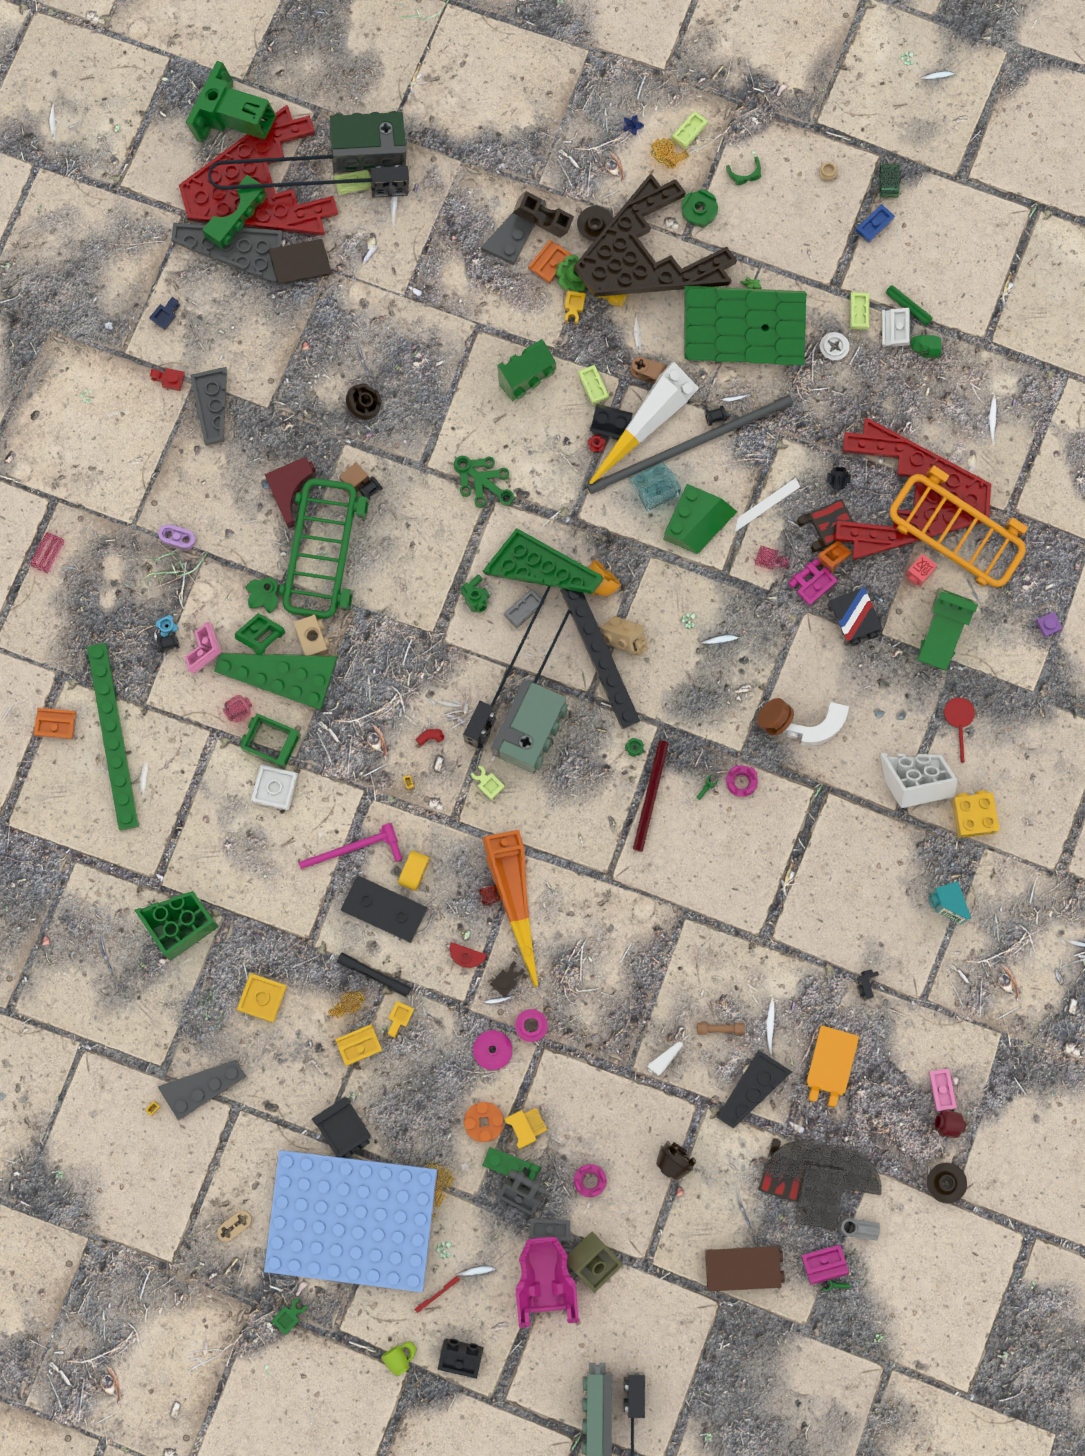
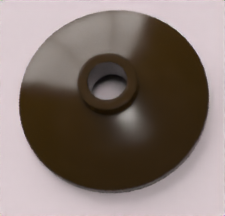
[577,206,613,241]
[927,1163,967,1203]

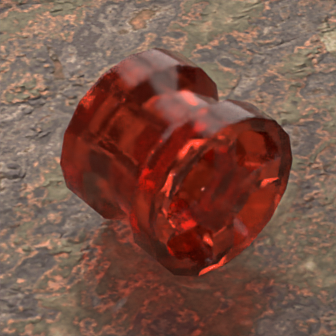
[478,885,501,906]

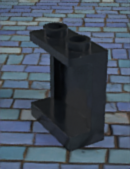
[312,1097,372,1158]

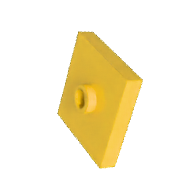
[236,973,288,1023]

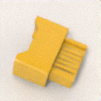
[504,1108,547,1150]

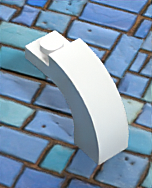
[783,702,849,746]

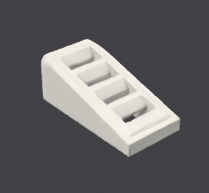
[647,1042,683,1076]

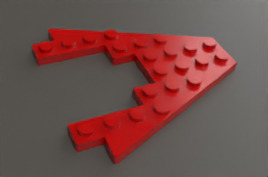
[835,418,991,560]

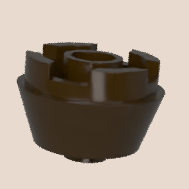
[345,384,382,420]
[656,1141,696,1180]

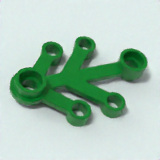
[454,456,514,508]

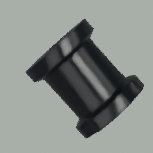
[704,405,727,426]
[358,476,383,500]
[156,632,180,654]

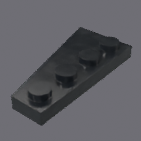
[716,1050,792,1128]

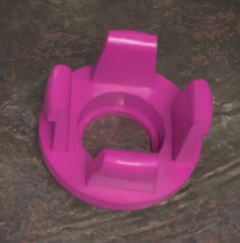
[726,765,758,797]
[515,1009,548,1042]
[574,1164,607,1198]

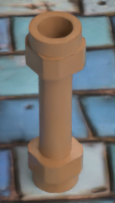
[697,1022,745,1035]

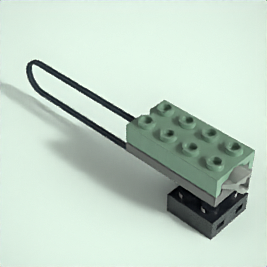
[582,1362,645,1456]

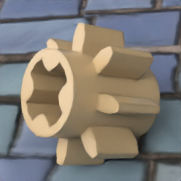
[629,634,649,657]

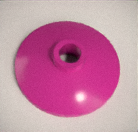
[473,1030,512,1070]

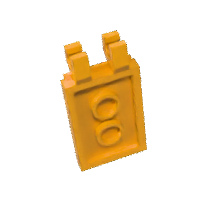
[806,1025,859,1108]

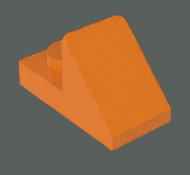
[818,541,852,574]

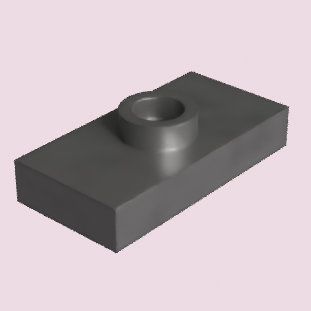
[504,589,544,628]

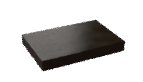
[268,239,332,285]

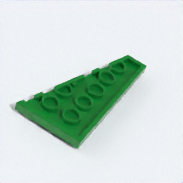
[214,653,338,710]

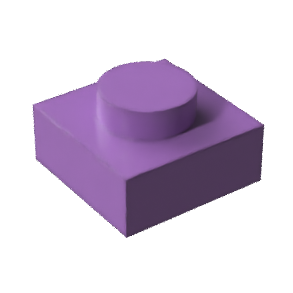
[1036,612,1063,638]

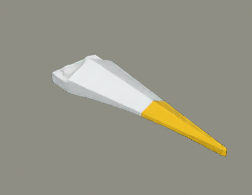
[589,362,699,484]

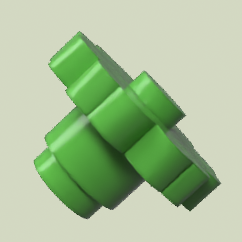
[555,255,585,292]

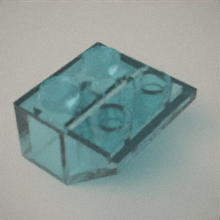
[630,462,681,511]

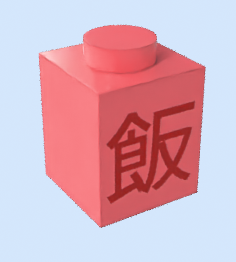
[906,554,937,587]

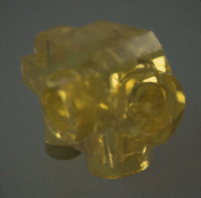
[650,138,689,169]
[328,990,366,1018]

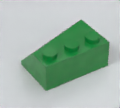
[134,891,219,961]

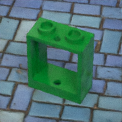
[240,713,301,769]

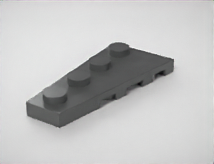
[481,199,546,265]
[158,1060,246,1120]

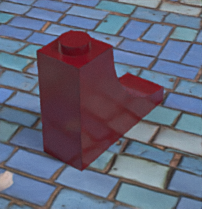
[264,457,316,529]

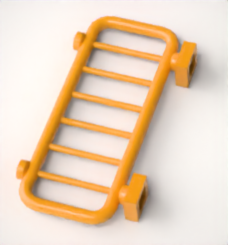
[890,465,1028,587]

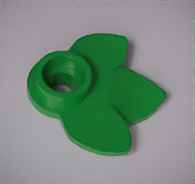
[245,578,278,613]

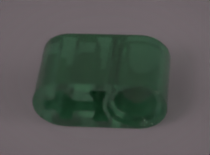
[879,163,900,198]

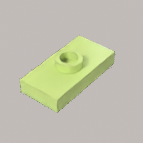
[671,111,708,150]
[333,170,371,195]
[850,292,870,330]
[578,365,609,406]

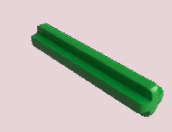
[886,285,933,326]

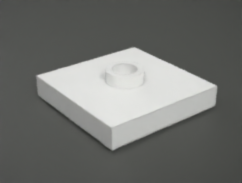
[251,764,298,811]

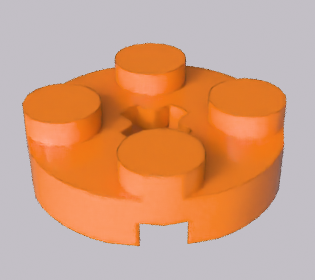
[464,1102,504,1142]

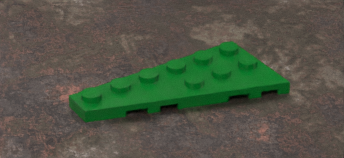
[483,528,604,594]

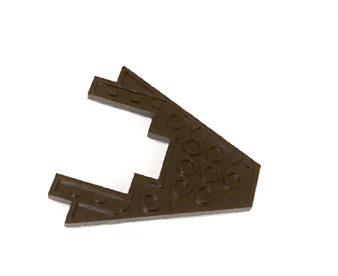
[574,174,737,297]

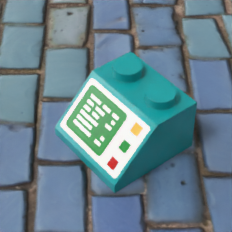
[928,881,971,924]

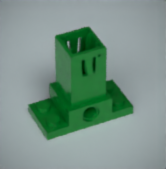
[186,61,276,143]
[917,588,978,671]

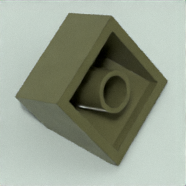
[567,1231,623,1293]

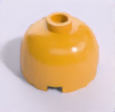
[588,560,621,597]

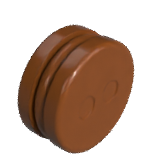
[757,698,794,736]

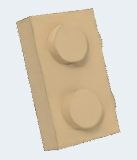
[600,616,645,653]

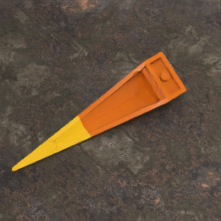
[482,830,538,987]

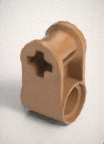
[630,356,667,385]

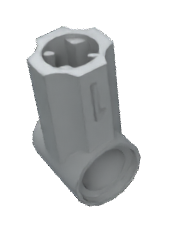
[838,1218,880,1241]

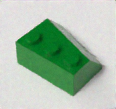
[497,339,556,402]
[663,484,738,554]

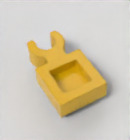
[564,291,586,325]

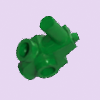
[460,574,490,613]

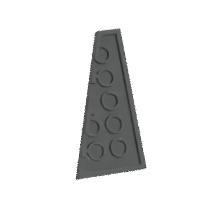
[171,223,283,284]

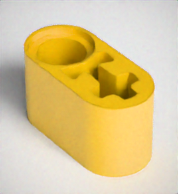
[398,850,430,891]

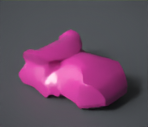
[516,1237,579,1328]

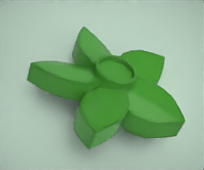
[740,276,762,289]

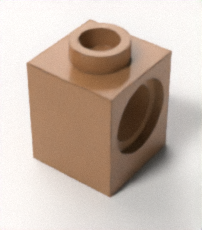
[339,462,370,493]

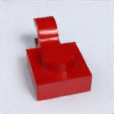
[150,368,185,391]

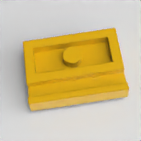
[335,1024,383,1066]

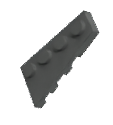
[190,367,227,446]

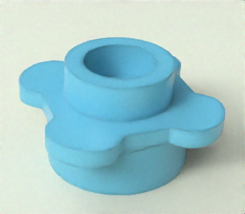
[156,615,178,637]

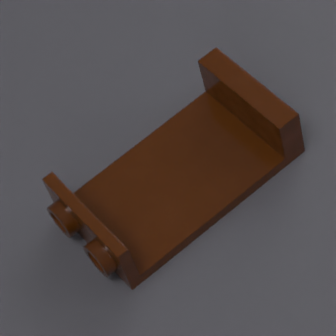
[705,1246,785,1291]

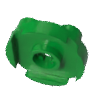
[682,190,718,228]

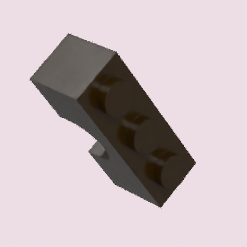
[513,191,574,238]

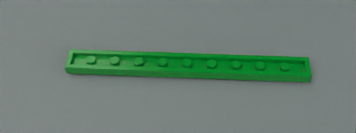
[87,643,139,831]

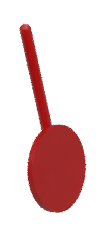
[944,698,975,763]

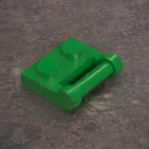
[235,613,285,655]

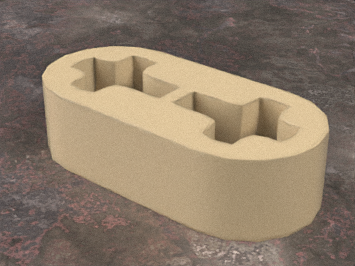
[217,1211,252,1242]

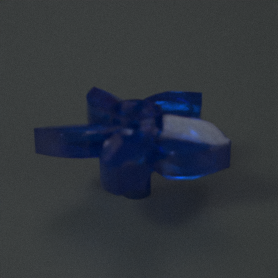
[623,115,644,135]

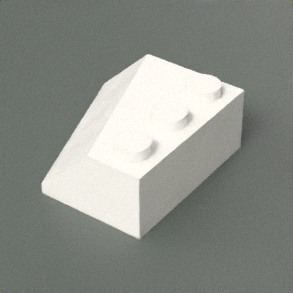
[880,753,957,808]

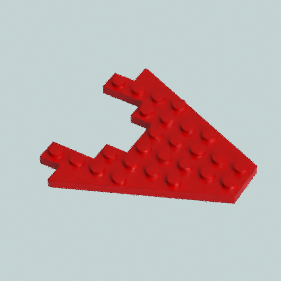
[179,105,338,236]

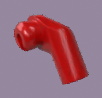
[415,729,445,746]

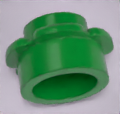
[625,738,644,757]

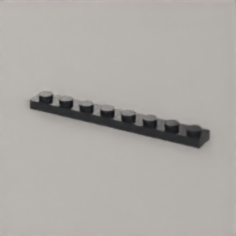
[560,589,640,729]

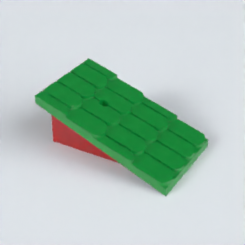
[684,286,807,365]

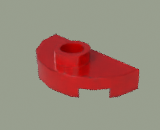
[449,942,488,968]

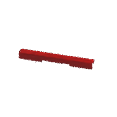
[414,1276,460,1313]

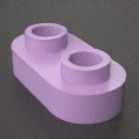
[158,524,196,550]

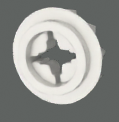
[820,332,849,361]

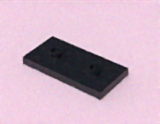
[341,875,428,943]

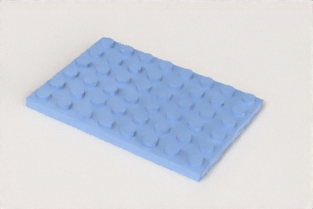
[264,1150,438,1292]

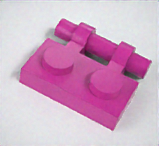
[788,559,838,606]

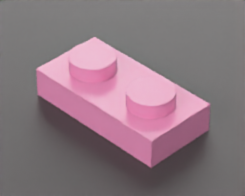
[929,1068,957,1112]

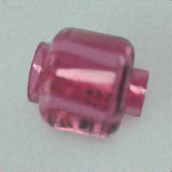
[223,695,252,723]

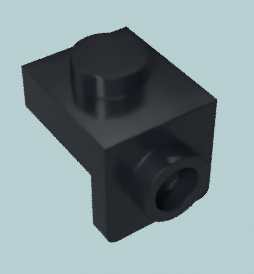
[857,969,879,1001]

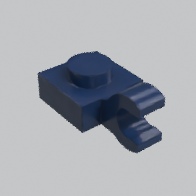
[149,297,180,331]

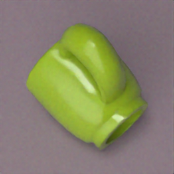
[381,1341,416,1376]

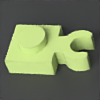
[471,766,505,801]

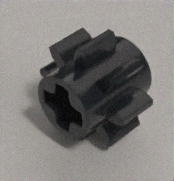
[827,467,851,490]

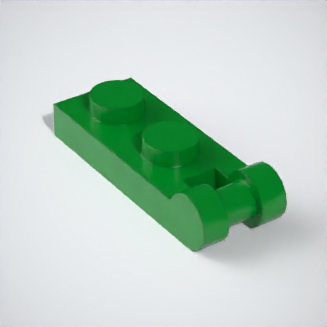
[482,1147,541,1181]

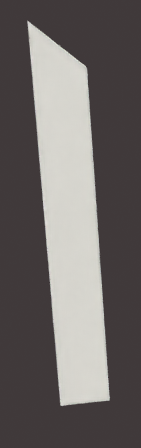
[735,478,800,532]

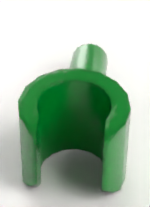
[696,774,718,800]
[822,1280,850,1291]

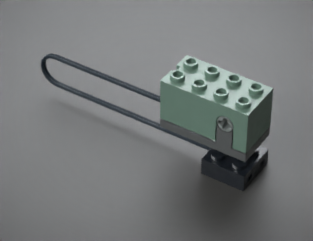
[463,586,570,774]

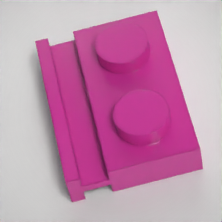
[802,1245,849,1285]

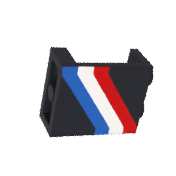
[827,587,882,646]

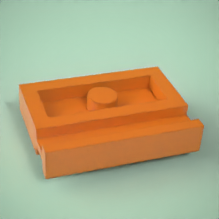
[528,239,572,284]
[33,708,77,739]

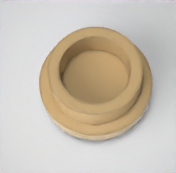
[819,162,837,181]

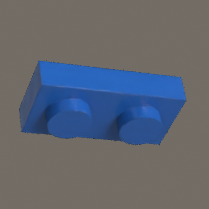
[856,204,895,243]

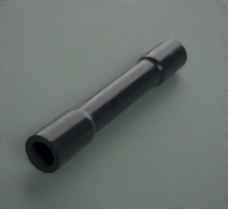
[337,952,412,998]

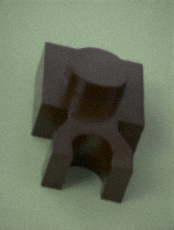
[490,961,525,998]

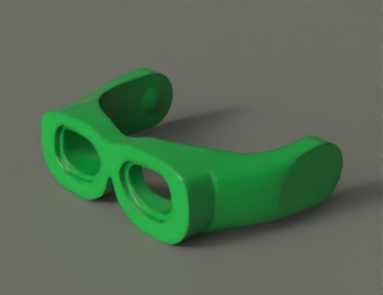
[726,157,761,185]

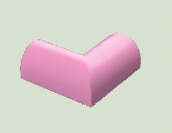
[185,622,222,674]

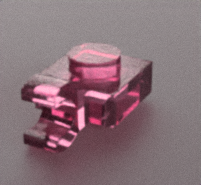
[755,546,790,570]

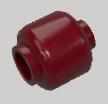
[934,1110,966,1138]

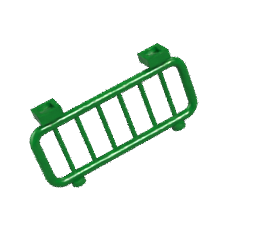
[279,478,370,619]

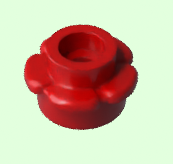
[588,435,606,453]

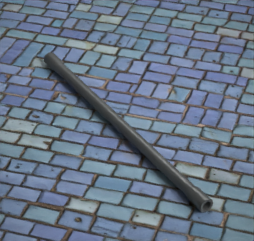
[587,394,793,494]

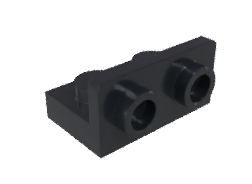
[590,404,633,440]
[437,1339,484,1379]

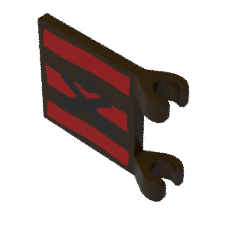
[797,499,854,553]
[758,1138,812,1202]

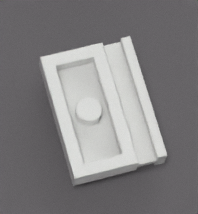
[882,308,910,347]

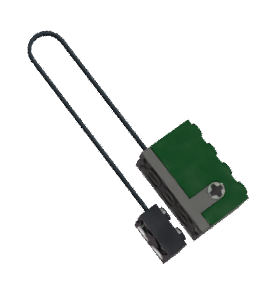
[208,111,409,198]

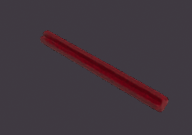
[633,740,669,852]

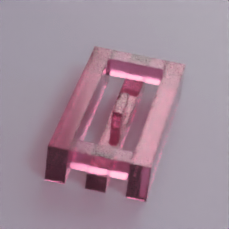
[29,532,65,574]

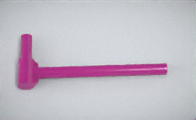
[298,823,403,869]

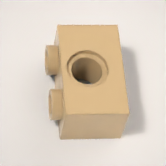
[293,615,331,656]

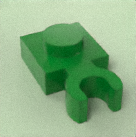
[271,1297,308,1335]

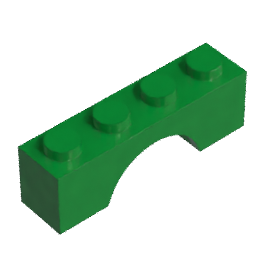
[202,175,267,249]

